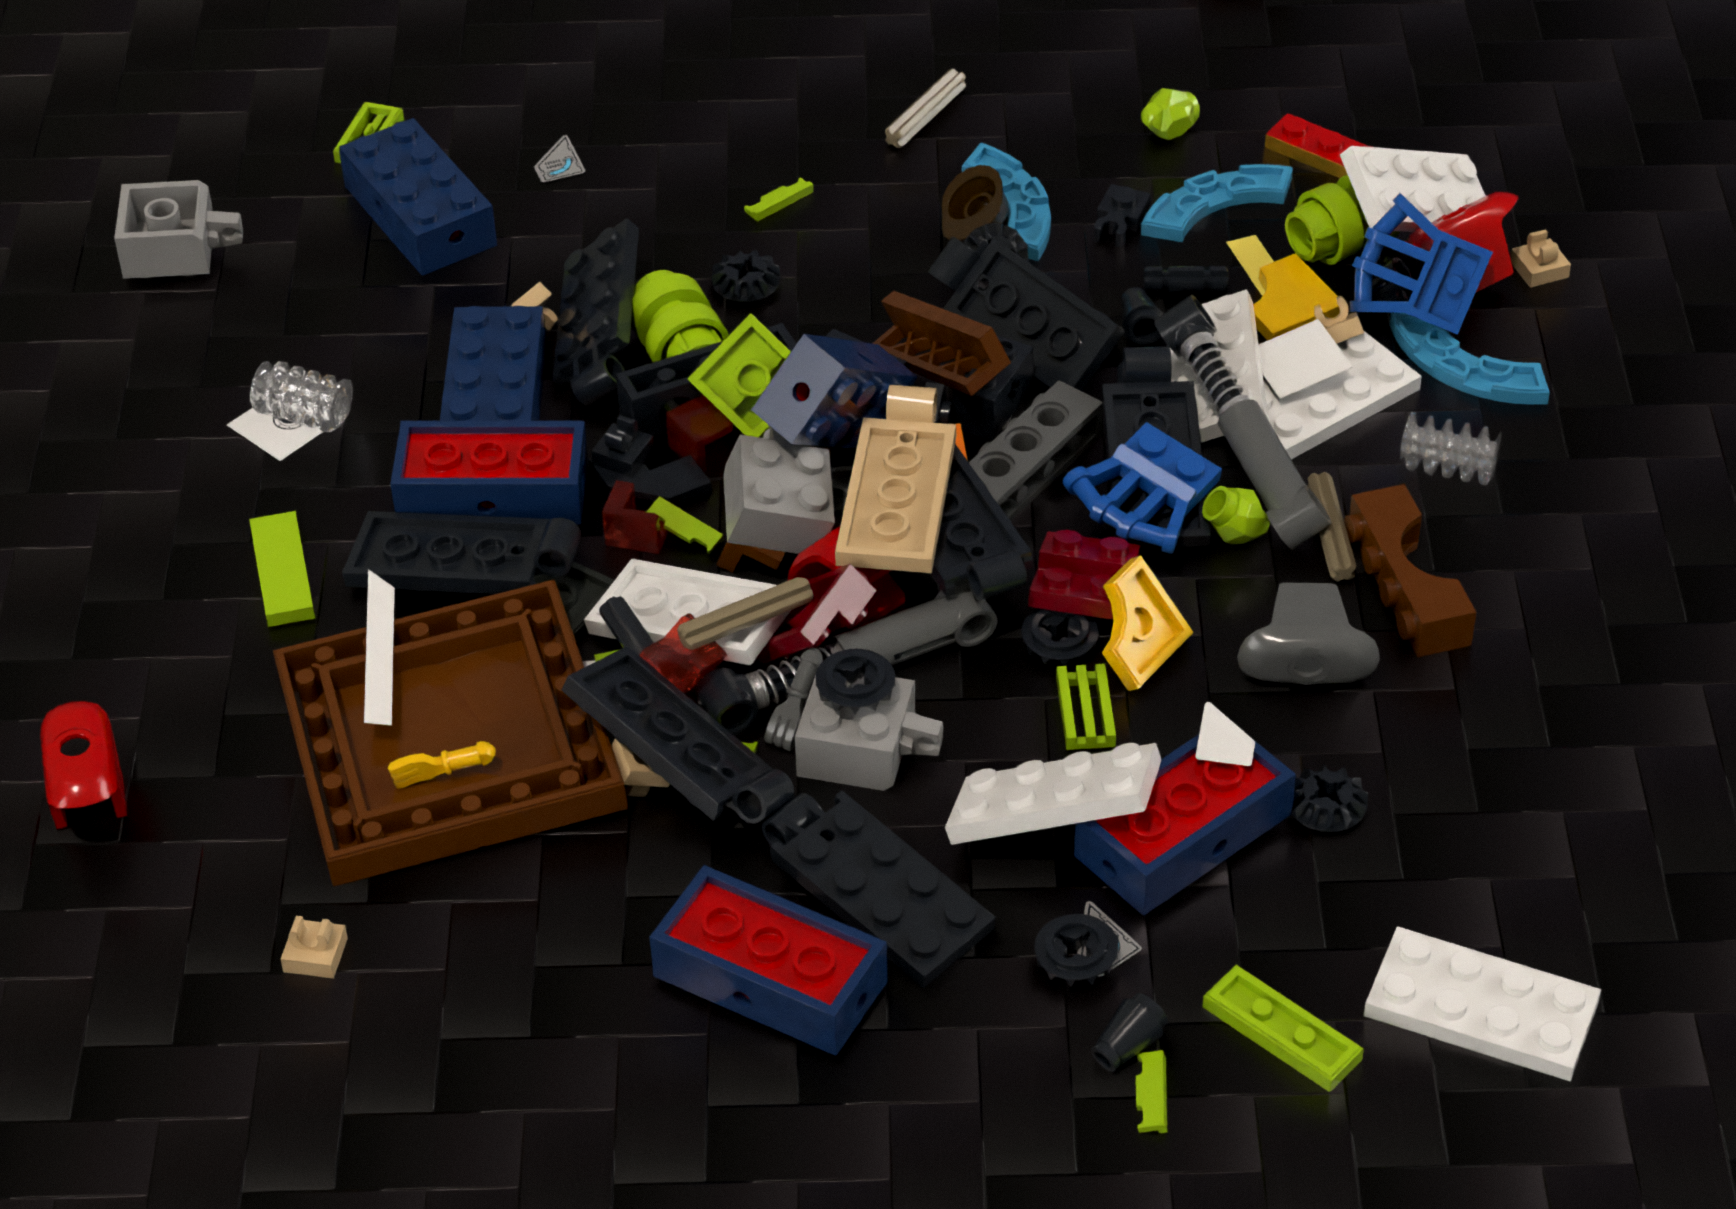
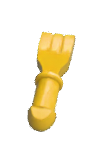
[388,741,496,789]

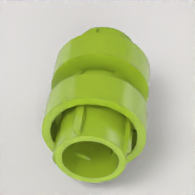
[1285,174,1400,265]
[631,270,729,362]

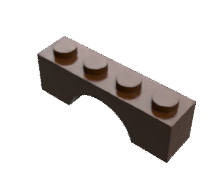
[1344,484,1477,657]

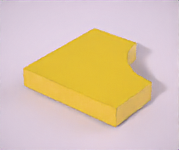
[1253,253,1340,340]
[1102,555,1194,691]

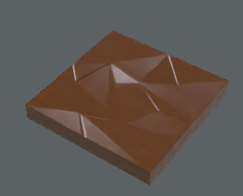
[273,579,628,887]

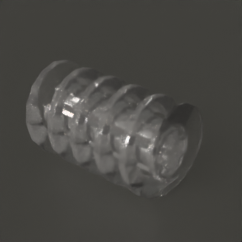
[250,361,353,432]
[1400,412,1501,486]

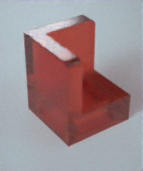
[666,395,733,471]
[602,480,669,554]
[639,613,727,694]

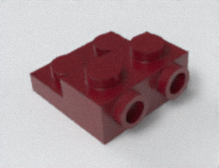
[1028,530,1141,620]
[757,564,876,664]

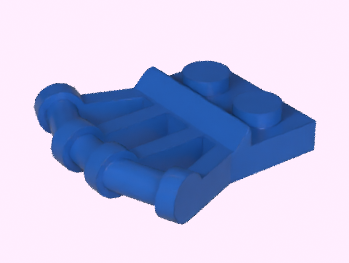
[1349,193,1493,335]
[1062,422,1222,554]

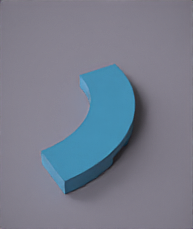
[962,143,1051,261]
[1141,164,1293,242]
[1390,313,1550,405]

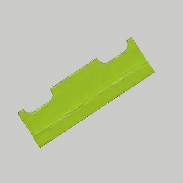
[744,177,813,222]
[646,496,724,554]
[1136,1050,1167,1134]

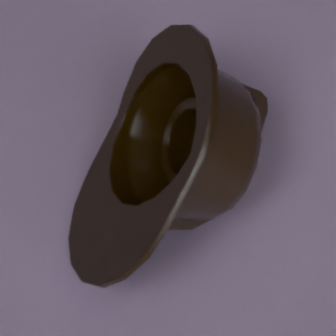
[942,165,1009,241]

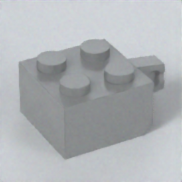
[114,180,243,279]
[724,426,835,554]
[795,666,943,791]

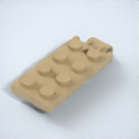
[835,385,957,573]

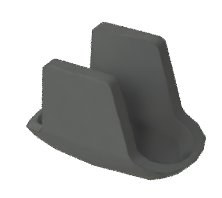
[1237,583,1380,685]

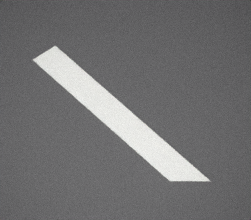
[364,569,394,725]

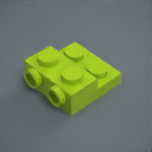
[687,313,791,438]

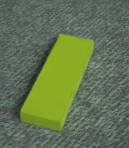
[249,511,315,627]
[1203,965,1364,1092]

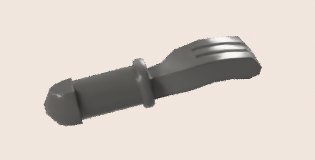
[764,648,823,751]

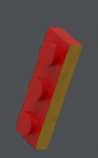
[1265,113,1372,178]

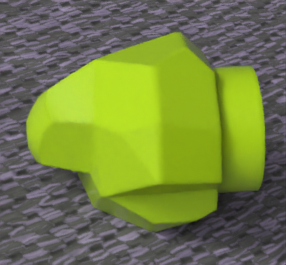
[1141,88,1200,140]
[1202,486,1270,545]

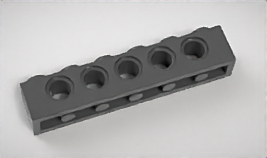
[905,380,1103,589]

